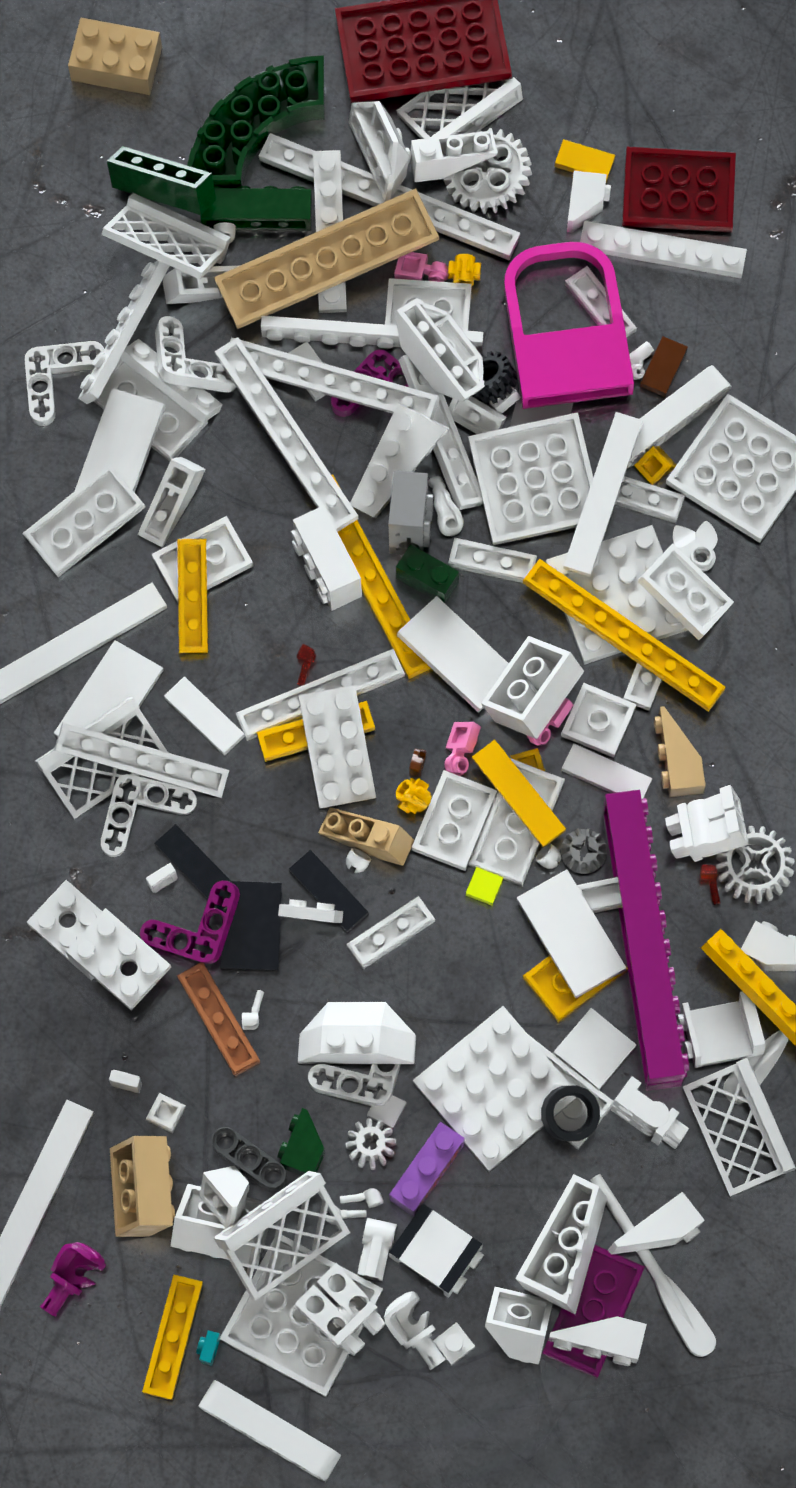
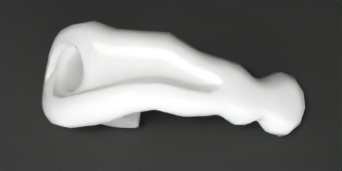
[428,476,464,537]

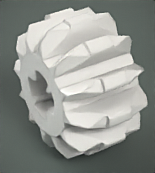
[346,1118,396,1170]

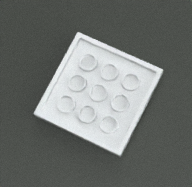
[666,394,796,543]
[468,412,593,545]
[546,525,687,665]
[413,1006,577,1172]
[220,1235,383,1397]

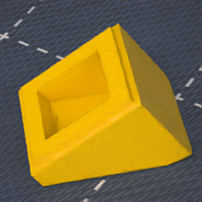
[634,446,676,485]

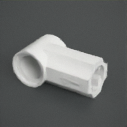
[357,1218,397,1281]

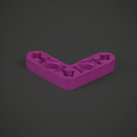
[331,350,409,417]
[140,880,240,964]

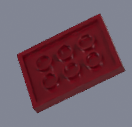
[622,147,736,232]

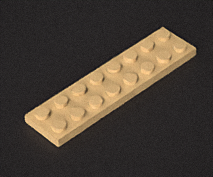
[214,188,439,329]

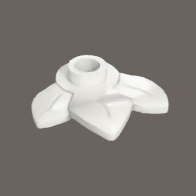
[672,521,718,572]

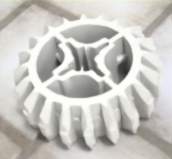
[715,826,794,904]

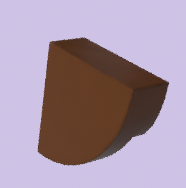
[409,748,427,778]

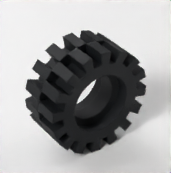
[472,351,518,405]

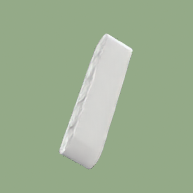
[627,365,732,468]
[198,1380,341,1482]

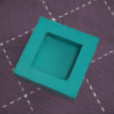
[196,1330,221,1367]

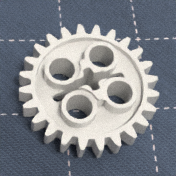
[443,128,532,214]

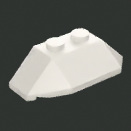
[348,101,412,202]
[395,298,485,401]
[298,1002,416,1064]

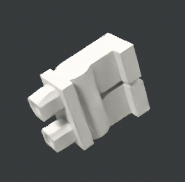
[665,785,749,862]
[611,1076,689,1149]
[294,1263,385,1356]

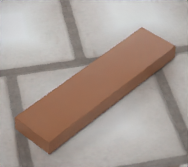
[177,962,260,1077]

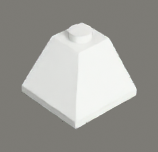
[485,1287,553,1365]

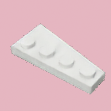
[350,403,449,517]

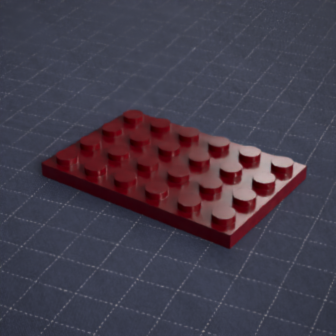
[335,0,512,103]

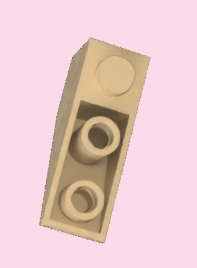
[654,706,705,797]
[318,807,414,866]

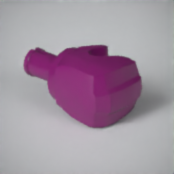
[40,1242,106,1317]

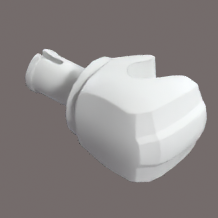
[384,1291,446,1370]

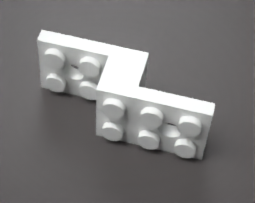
[27,880,171,1011]

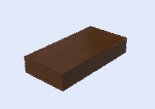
[640,336,688,397]

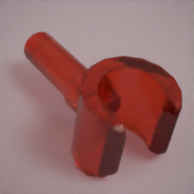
[297,644,316,686]
[700,864,721,905]

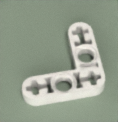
[155,316,236,392]
[25,341,104,426]
[101,774,197,857]
[308,1064,401,1106]

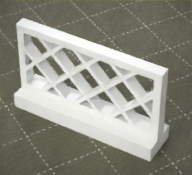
[396,77,523,139]
[102,193,231,279]
[34,697,168,819]
[683,1058,796,1197]
[214,1171,350,1301]

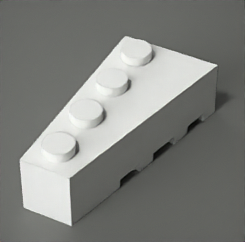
[515,1174,607,1314]

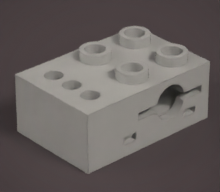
[388,470,433,555]

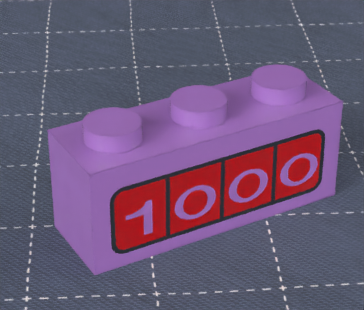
[389,1122,465,1217]

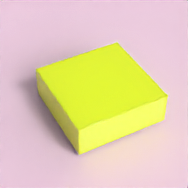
[466,867,503,906]

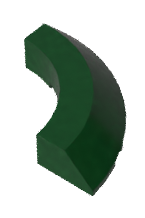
[187,55,325,188]

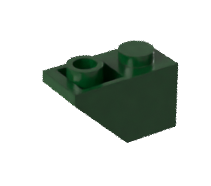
[277,1108,325,1176]

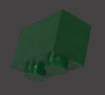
[396,544,459,604]

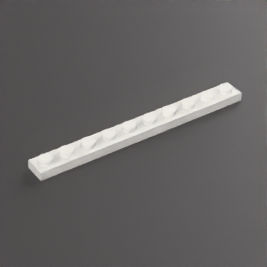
[259,133,520,260]

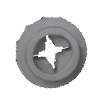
[561,828,607,874]

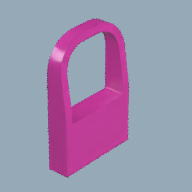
[504,242,634,409]

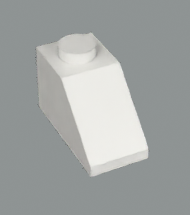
[567,171,611,233]
[200,1166,249,1229]

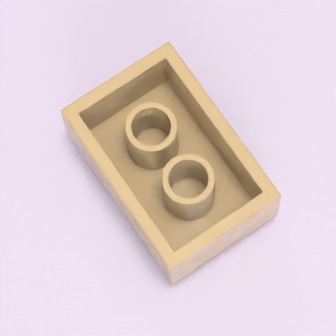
[68,18,162,95]
[110,1136,175,1237]

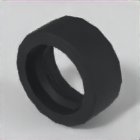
[541,1085,600,1142]

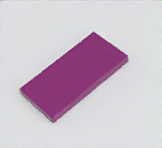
[542,1245,645,1378]

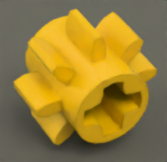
[448,254,481,286]
[396,778,431,814]

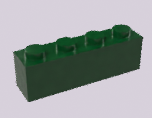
[107,146,216,215]
[200,185,312,231]

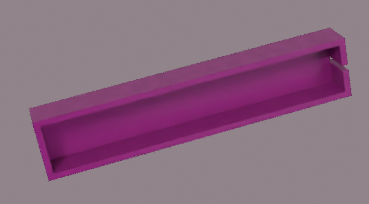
[603,790,689,1091]

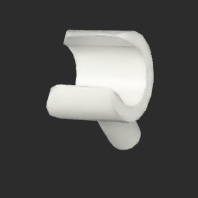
[242,990,264,1030]
[340,1188,384,1208]
[325,1206,367,1225]

